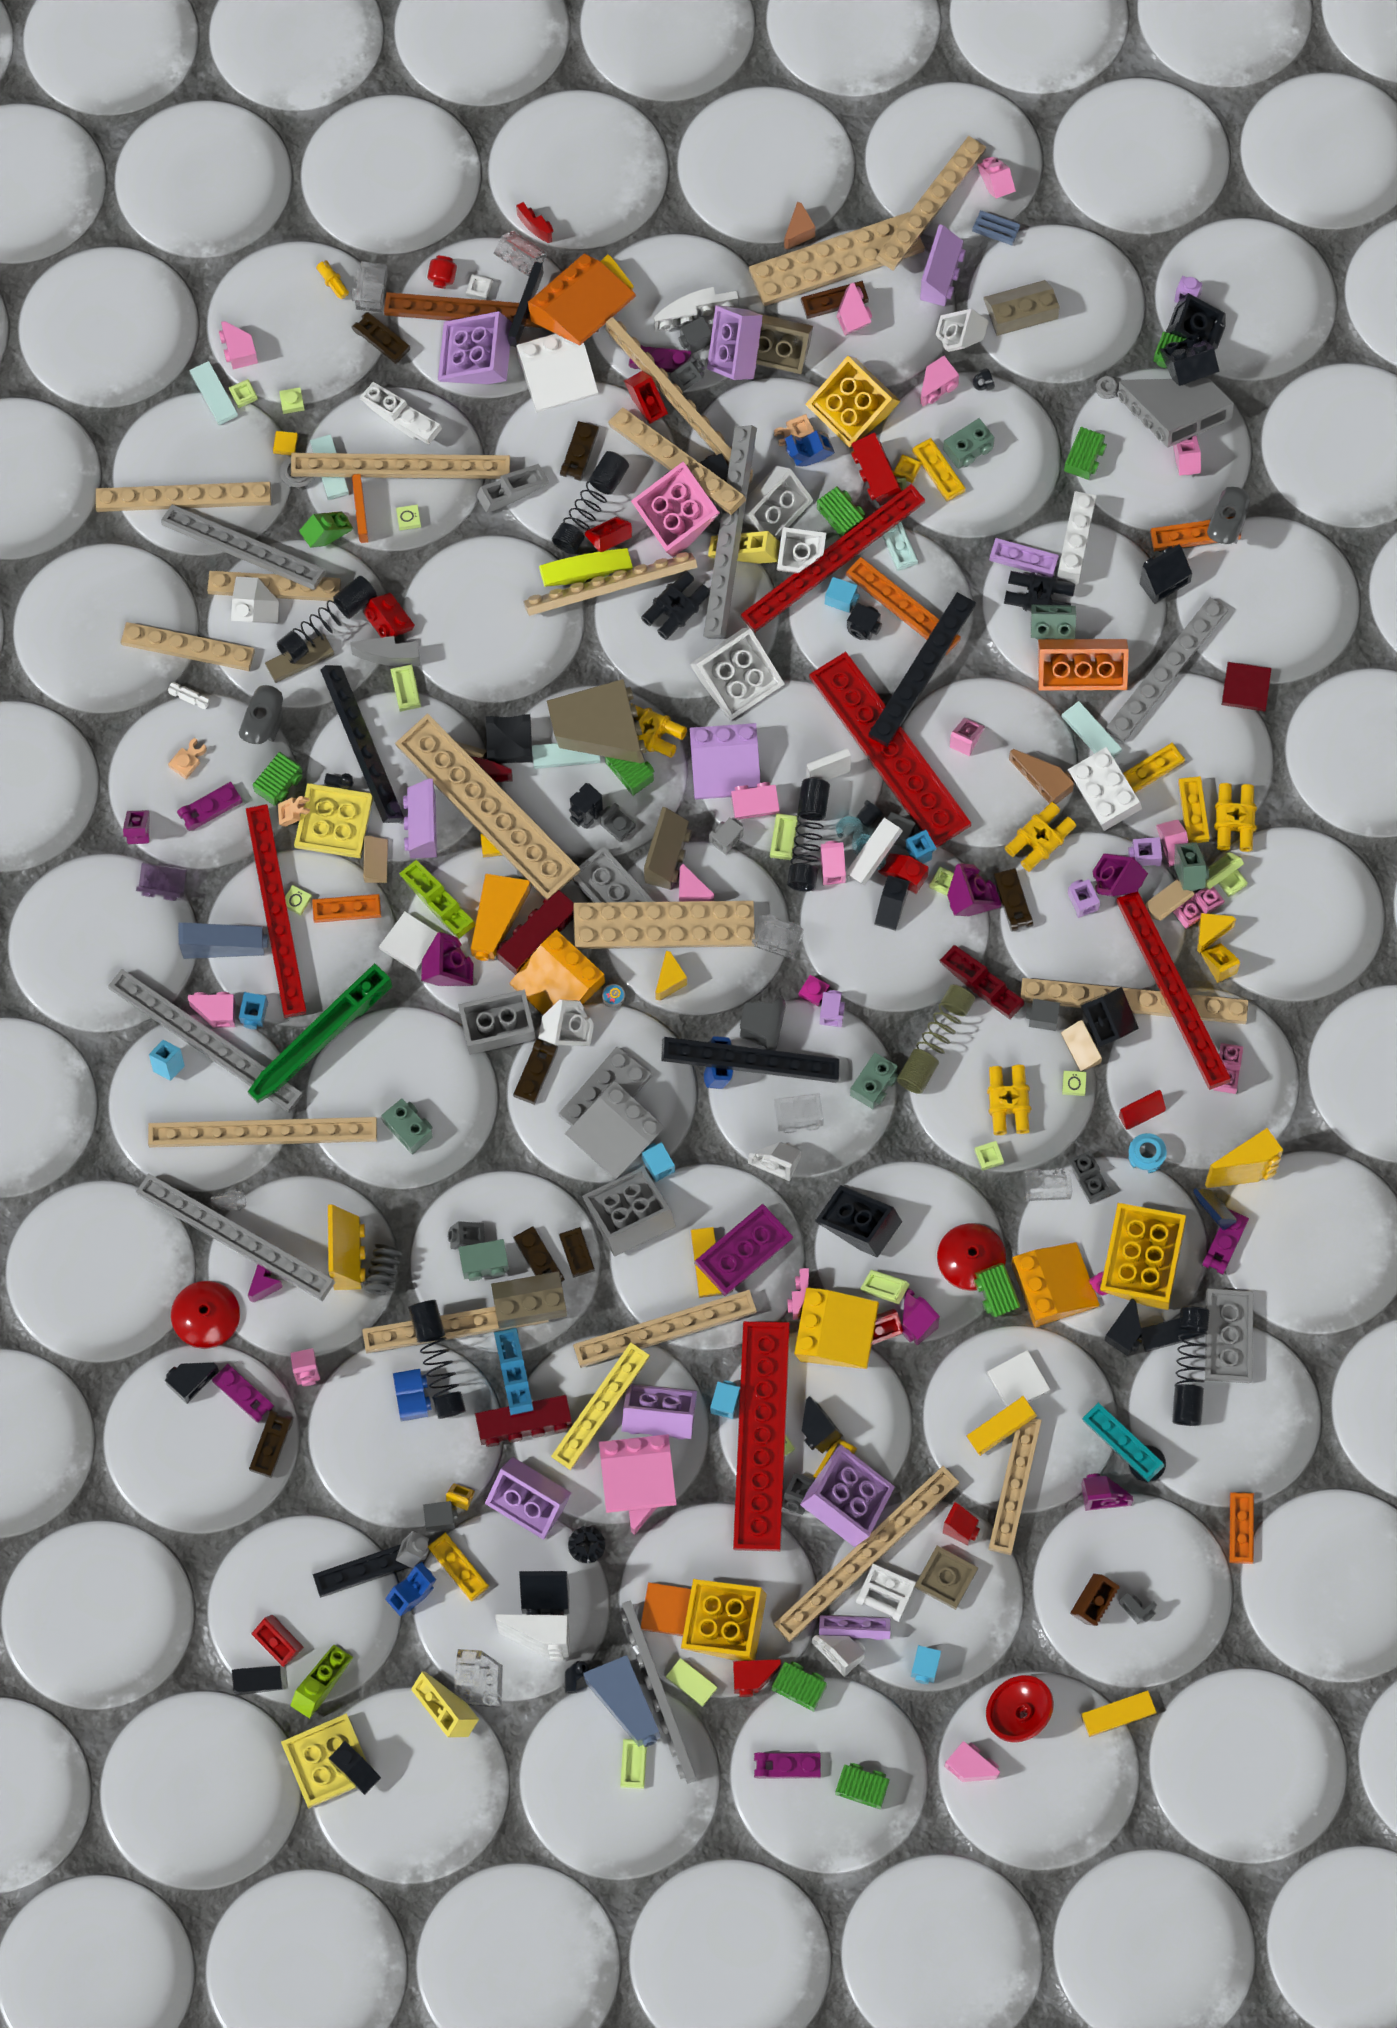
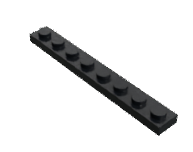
[868,592,976,747]
[320,665,404,823]
[661,1037,839,1083]

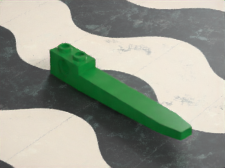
[248,963,392,1103]

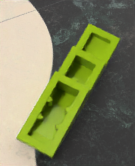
[399,860,475,939]

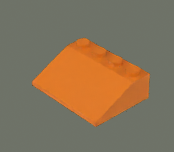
[528,254,636,345]

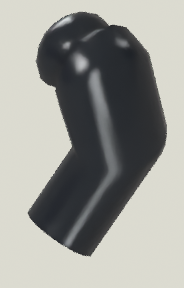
[324,773,354,789]
[565,1661,589,1694]

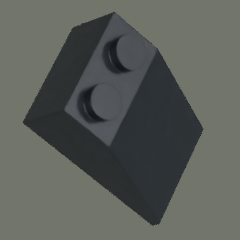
[815,1185,902,1258]
[519,1571,570,1615]

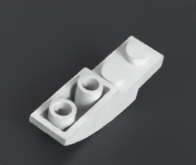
[654,287,738,331]
[360,382,442,445]

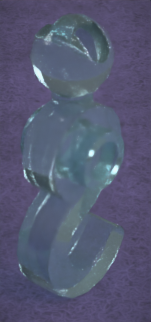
[836,816,886,870]

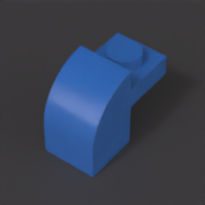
[785,430,835,467]
[385,1562,437,1616]

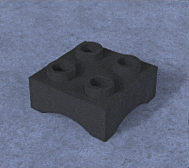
[486,714,532,764]

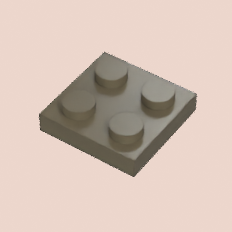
[914,1545,978,1610]

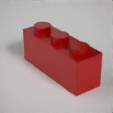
[851,432,902,506]

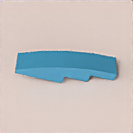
[494,1328,533,1415]

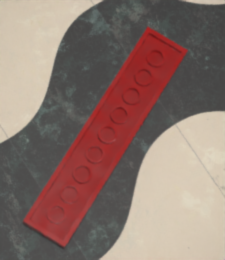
[809,651,971,848]
[733,1321,790,1552]

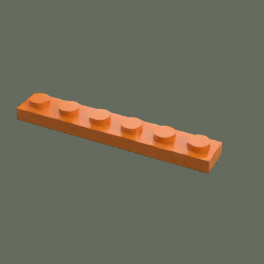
[846,557,961,655]

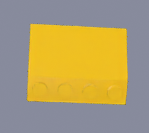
[1100,1203,1186,1310]

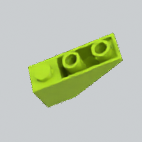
[290,1645,353,1719]

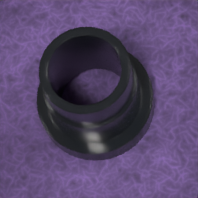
[856,800,883,828]

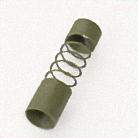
[897,984,975,1094]

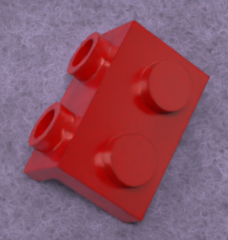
[363,592,415,638]

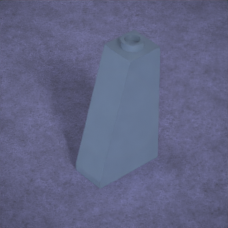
[178,923,268,959]
[583,1655,660,1747]

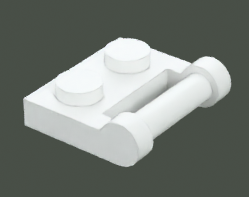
[856,1564,916,1622]

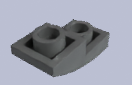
[1069,1151,1110,1204]

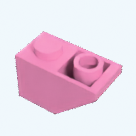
[977,157,1016,199]
[836,282,872,335]
[219,321,258,369]
[920,356,959,406]
[820,841,846,885]
[188,992,236,1028]
[290,1348,320,1386]
[944,1741,1000,1782]

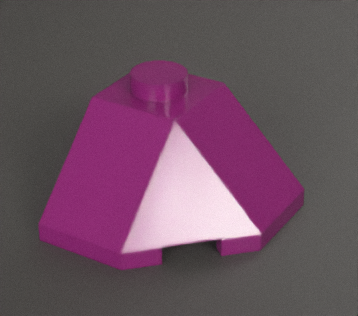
[1092,853,1148,897]
[947,863,1002,917]
[421,932,474,986]
[902,1288,940,1346]
[1082,1473,1133,1511]

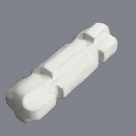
[168,682,210,709]

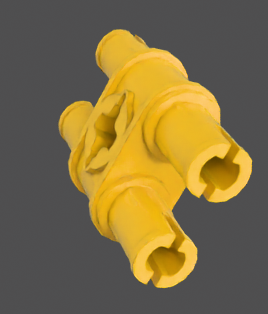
[631,703,687,758]
[1214,783,1257,852]
[1004,802,1076,872]
[987,1065,1032,1136]

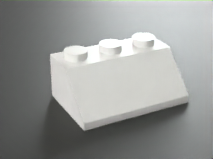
[743,466,813,539]

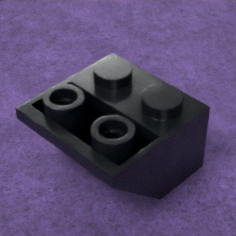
[1160,335,1220,386]
[1139,544,1192,604]
[1080,987,1139,1047]

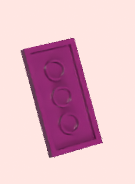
[694,1204,793,1296]

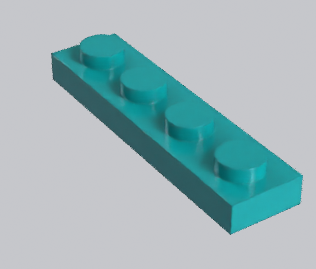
[1082,1402,1164,1482]

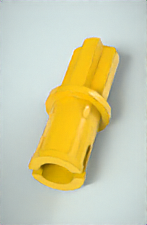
[316,260,349,299]

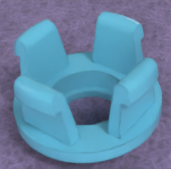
[1129,1133,1167,1173]

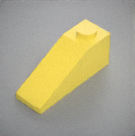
[708,531,781,564]
[411,1672,479,1737]

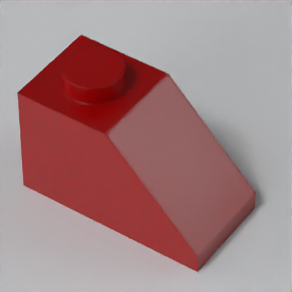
[624,371,668,424]
[878,853,929,894]
[943,1502,980,1546]
[733,1659,781,1697]

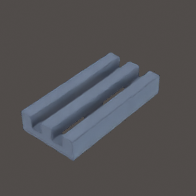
[972,210,1020,245]

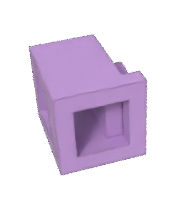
[1174,276,1202,303]
[1128,837,1162,866]
[1068,879,1100,918]
[820,990,845,1027]

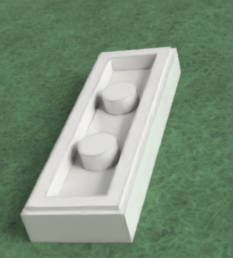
[846,818,903,886]

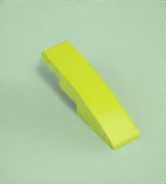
[539,548,633,587]

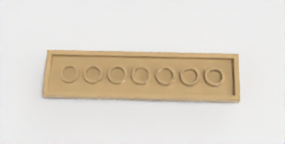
[749,212,925,307]
[573,901,755,949]

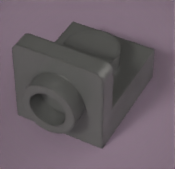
[669,356,705,392]
[600,803,636,842]
[448,1221,485,1250]
[783,1473,814,1515]
[1119,1592,1157,1624]

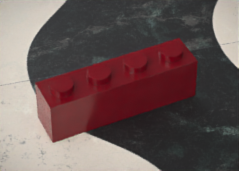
[497,890,574,975]
[475,1395,572,1447]

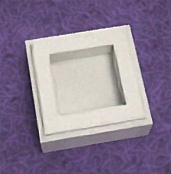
[466,274,493,300]

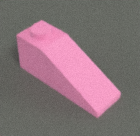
[1173,435,1201,476]

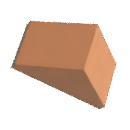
[784,202,815,250]

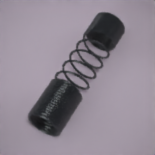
[552,451,629,554]
[277,576,377,664]
[787,778,830,892]
[408,1299,466,1419]
[1172,1306,1210,1426]

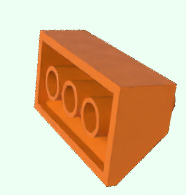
[1038,639,1129,690]

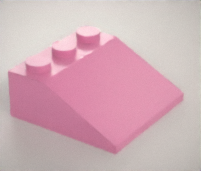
[631,462,720,558]
[599,1434,676,1513]

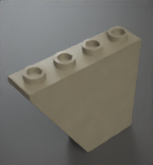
[547,679,646,763]

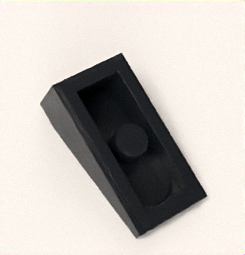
[232,1666,282,1696]

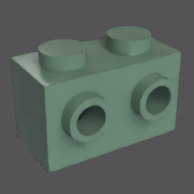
[943,418,995,469]
[1031,605,1076,640]
[1174,842,1209,891]
[850,1052,899,1109]
[381,1098,433,1154]
[458,1239,509,1281]

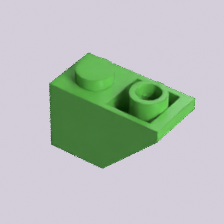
[299,511,353,548]

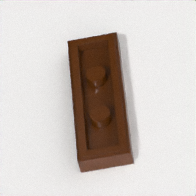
[801,280,869,319]

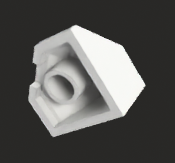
[936,308,988,352]
[777,527,826,573]
[231,577,279,623]
[538,999,594,1046]
[748,1142,801,1181]
[812,1635,865,1677]

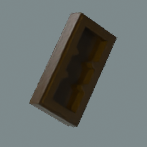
[559,1227,595,1278]

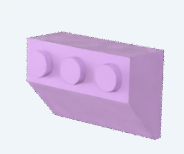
[920,224,966,306]
[707,305,763,380]
[403,779,437,858]
[622,1384,697,1439]
[485,1457,571,1540]

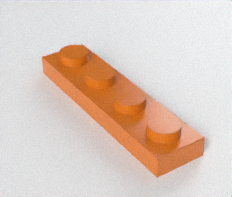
[1150,516,1241,552]

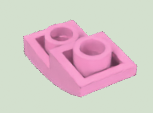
[1173,887,1225,929]
[1213,1043,1243,1094]
[787,1268,809,1320]

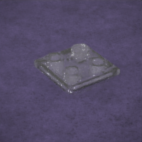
[455,1649,503,1708]

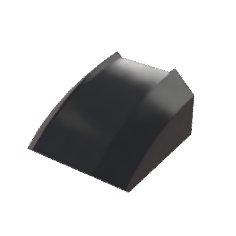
[1166,293,1226,350]

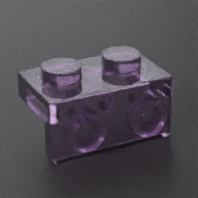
[136,862,187,901]

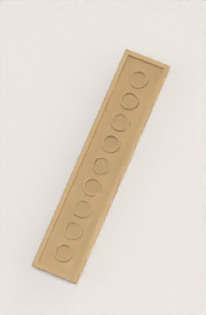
[395,713,581,900]

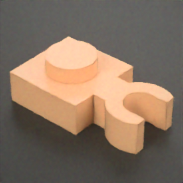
[774,414,814,446]
[168,738,207,779]
[278,796,310,827]

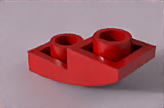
[516,202,554,243]

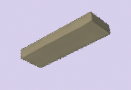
[265,634,334,683]

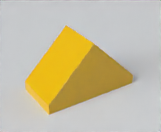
[1197,913,1236,954]
[1201,943,1240,983]
[655,951,687,1001]

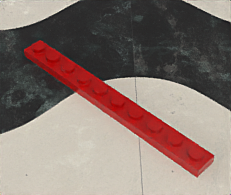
[741,484,925,633]
[245,804,307,1018]
[1116,891,1231,1090]

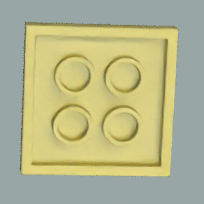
[294,783,373,859]
[281,1713,367,1809]

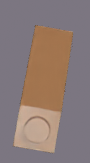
[1009,749,1074,804]

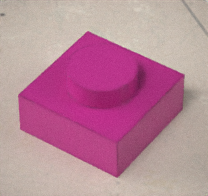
[799,975,830,1006]

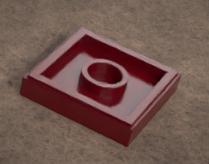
[1221,662,1272,712]

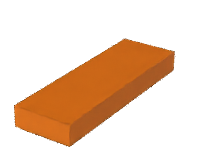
[352,474,369,543]
[312,894,381,923]
[1229,1492,1254,1564]

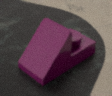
[123,810,150,844]
[248,1264,283,1302]

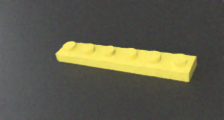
[551,1342,650,1471]

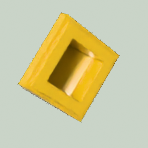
[446,1483,475,1511]

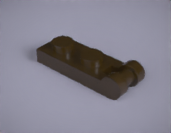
[351,312,410,364]
[560,421,599,481]
[994,868,1033,932]
[513,1039,558,1105]
[513,1226,565,1282]
[249,1410,294,1478]

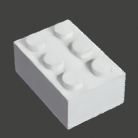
[1068,747,1142,831]

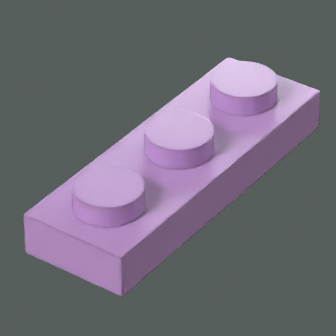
[989,538,1059,577]
[819,1615,890,1640]

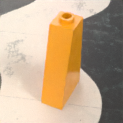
[471,874,531,961]

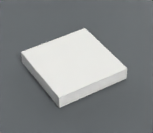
[806,749,851,781]
[379,912,438,972]
[987,1350,1050,1407]

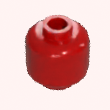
[427,255,457,289]

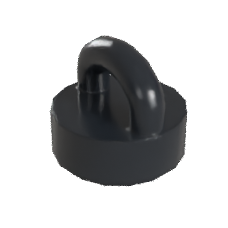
[973,368,995,391]

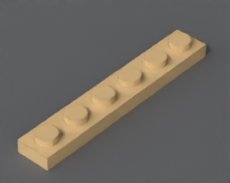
[207,571,341,601]
[121,622,255,671]
[988,1418,1042,1555]

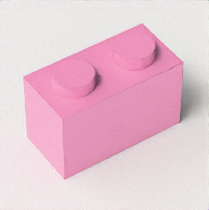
[731,782,780,820]

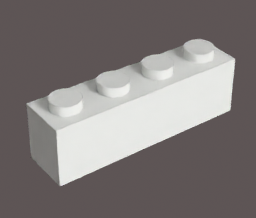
[1057,491,1096,585]

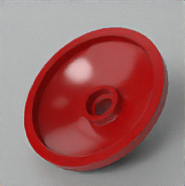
[937,1223,1006,1291]
[171,1281,240,1349]
[986,1675,1054,1742]

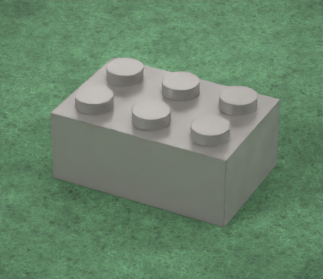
[458,989,536,1055]

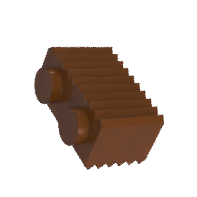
[1070,1573,1120,1626]

